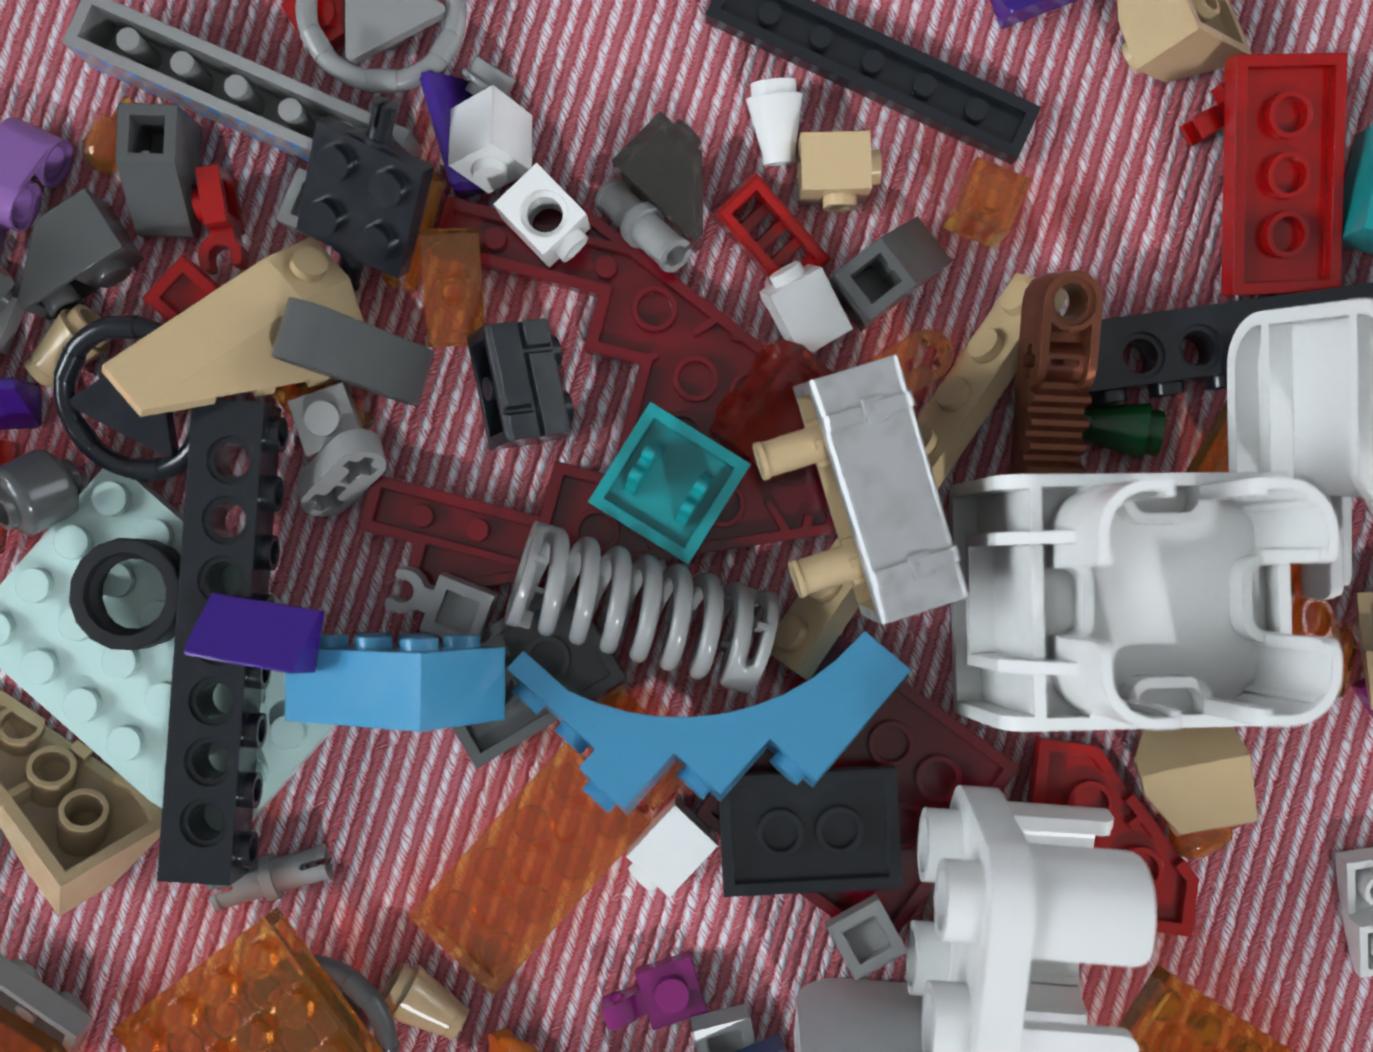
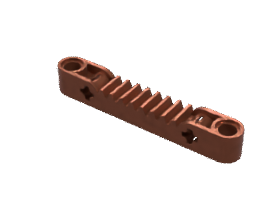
[1009,270,1103,475]

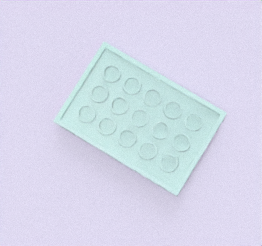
[0,468,337,831]

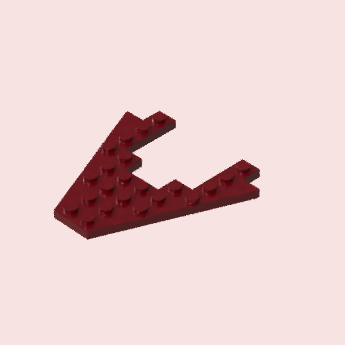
[358,177,836,598]

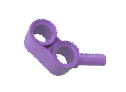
[0,117,74,258]

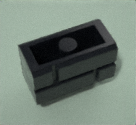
[467,318,574,451]

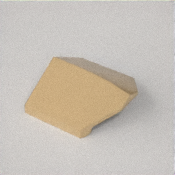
[1134,727,1258,836]

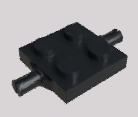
[296,97,435,291]

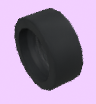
[69,538,181,650]

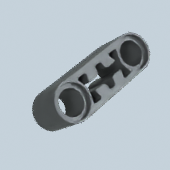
[271,297,435,407]

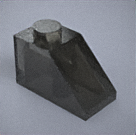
[612,111,703,254]

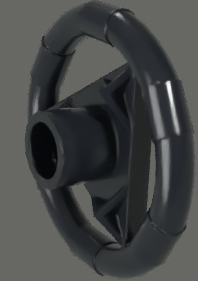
[53,315,218,481]

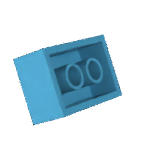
[285,632,505,732]

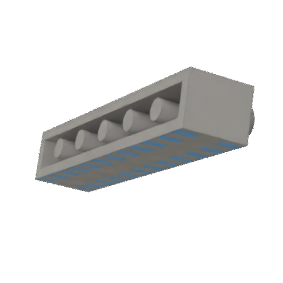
[62,0,423,162]

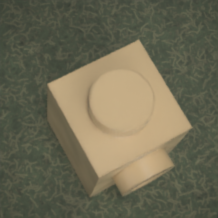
[796,130,882,212]

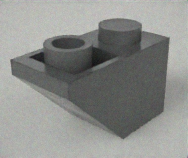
[115,103,202,239]
[17,188,144,320]
[830,216,952,332]

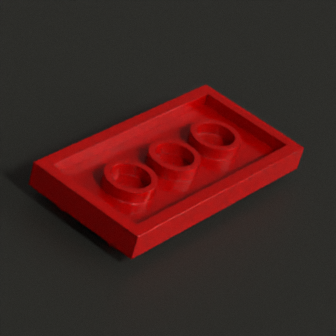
[1221,53,1348,296]

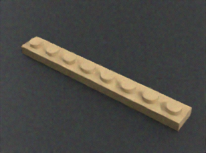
[770,273,1068,681]

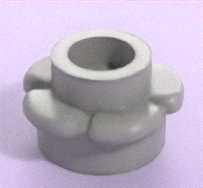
[461,56,516,99]

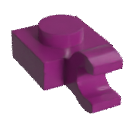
[601,951,708,1030]

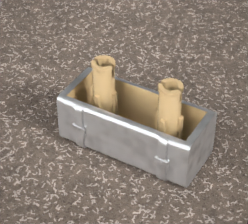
[752,354,969,624]

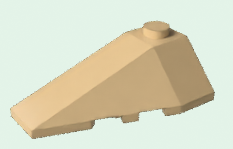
[1117,0,1252,83]
[101,237,364,417]
[0,689,162,917]

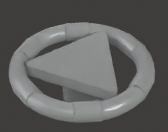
[295,0,467,93]

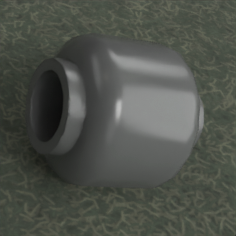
[0,449,83,535]

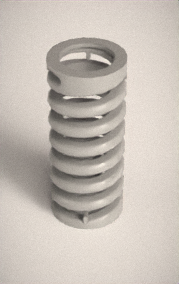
[504,521,780,694]

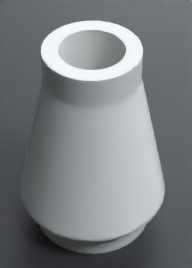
[746,78,803,166]

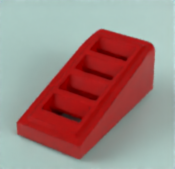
[708,173,831,278]

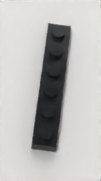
[705,0,1041,165]

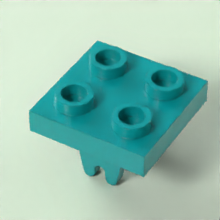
[588,402,751,564]

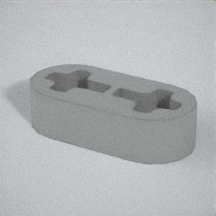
[297,428,386,517]

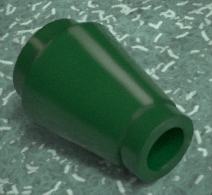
[1082,403,1166,460]

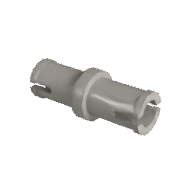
[595,180,691,273]
[207,843,333,912]

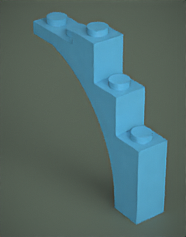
[507,631,911,816]

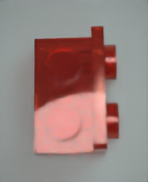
[709,338,834,481]

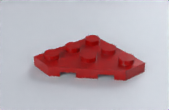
[1027,736,1199,937]

